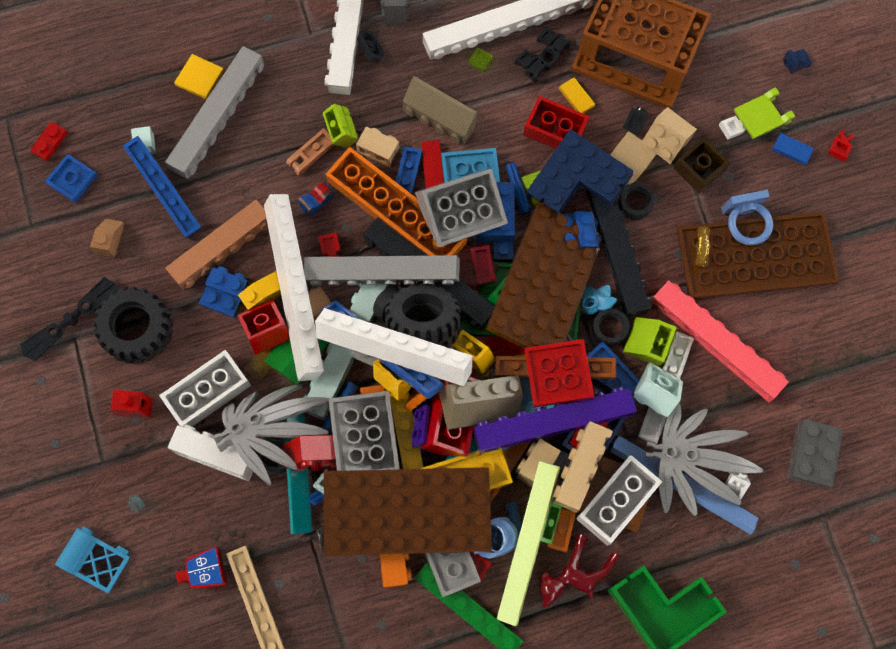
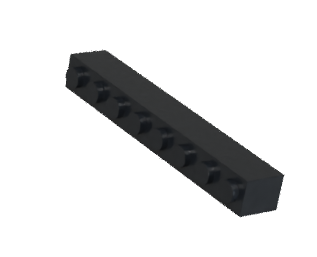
[586,189,652,319]
[363,217,495,330]

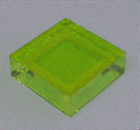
[468,47,493,72]

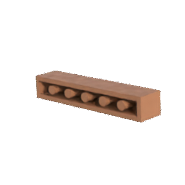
[165,200,268,290]

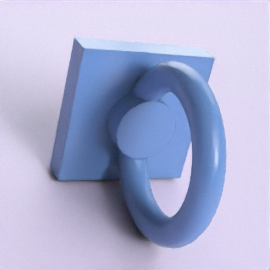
[721,190,773,245]

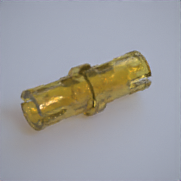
[695,226,711,266]

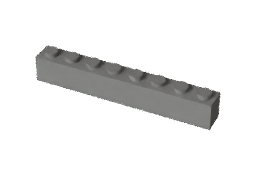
[165,46,264,179]
[304,255,460,286]

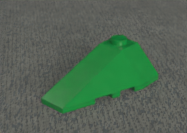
[264,320,329,385]

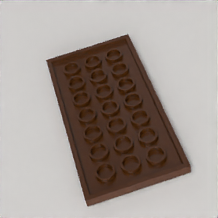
[486,202,604,349]
[676,212,840,299]
[324,467,492,556]

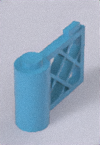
[55,526,131,594]

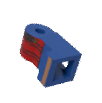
[297,182,335,218]

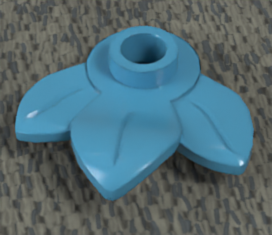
[581,285,617,314]

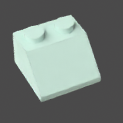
[634,362,683,417]

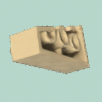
[553,421,613,513]

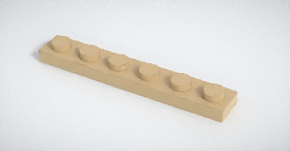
[226,546,285,649]

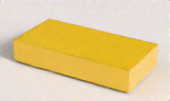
[559,77,595,114]

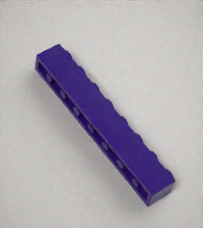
[473,387,637,454]

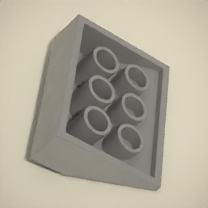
[415,168,508,247]
[328,391,399,471]

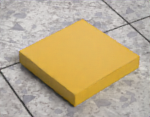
[174,54,224,100]

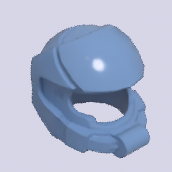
[473,517,518,559]

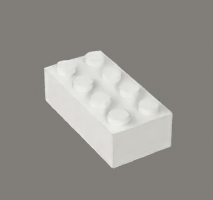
[159,350,251,427]
[168,425,253,481]
[576,455,662,546]

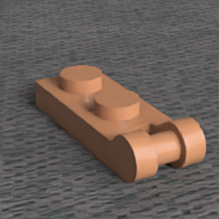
[286,128,334,176]

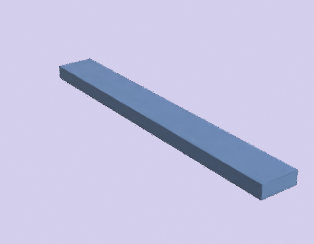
[610,436,758,535]

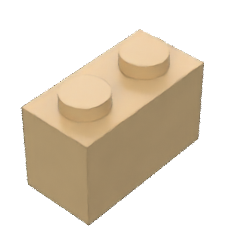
[356,126,399,167]

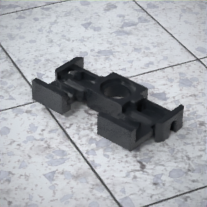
[514,27,572,82]

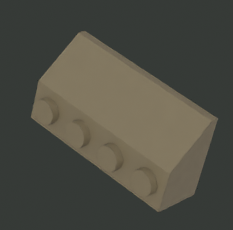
[403,76,477,145]
[439,375,523,430]

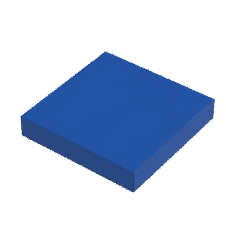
[45,154,98,203]

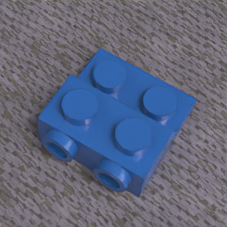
[563,211,601,248]
[199,266,250,319]

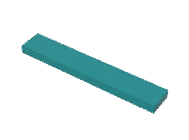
[284,412,312,534]

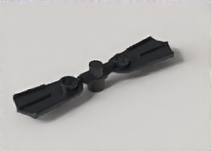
[20,277,119,362]

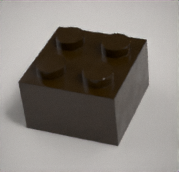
[673,137,730,193]

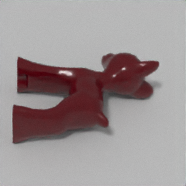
[540,534,620,608]

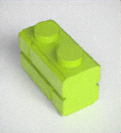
[323,104,358,148]

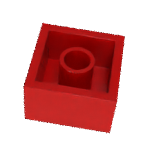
[237,300,290,355]

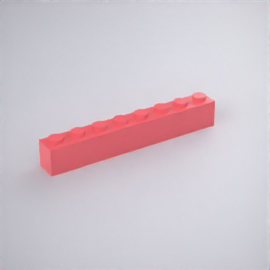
[651,281,789,402]

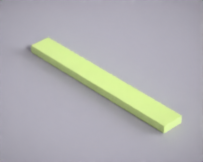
[497,461,560,626]

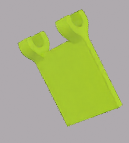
[734,87,795,139]

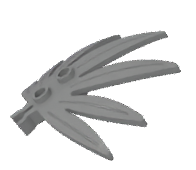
[213,384,330,485]
[645,403,763,516]

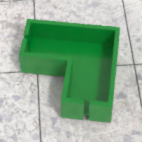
[607,565,727,649]

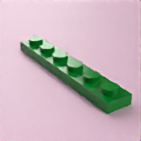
[414,563,523,649]

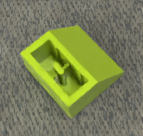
[623,317,677,367]

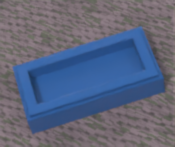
[772,133,814,165]

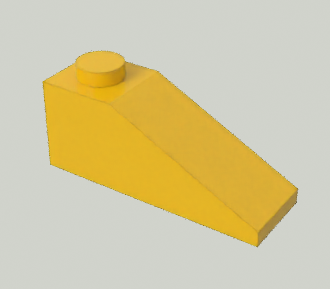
[238,271,281,310]

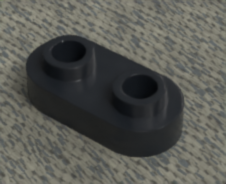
[357,30,384,63]

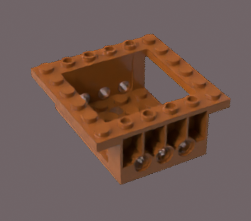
[571,0,712,109]

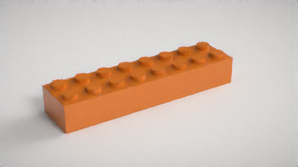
[325,147,467,256]

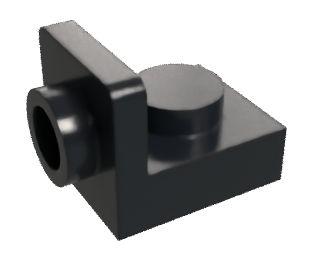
[622,106,649,136]

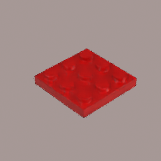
[524,339,594,408]

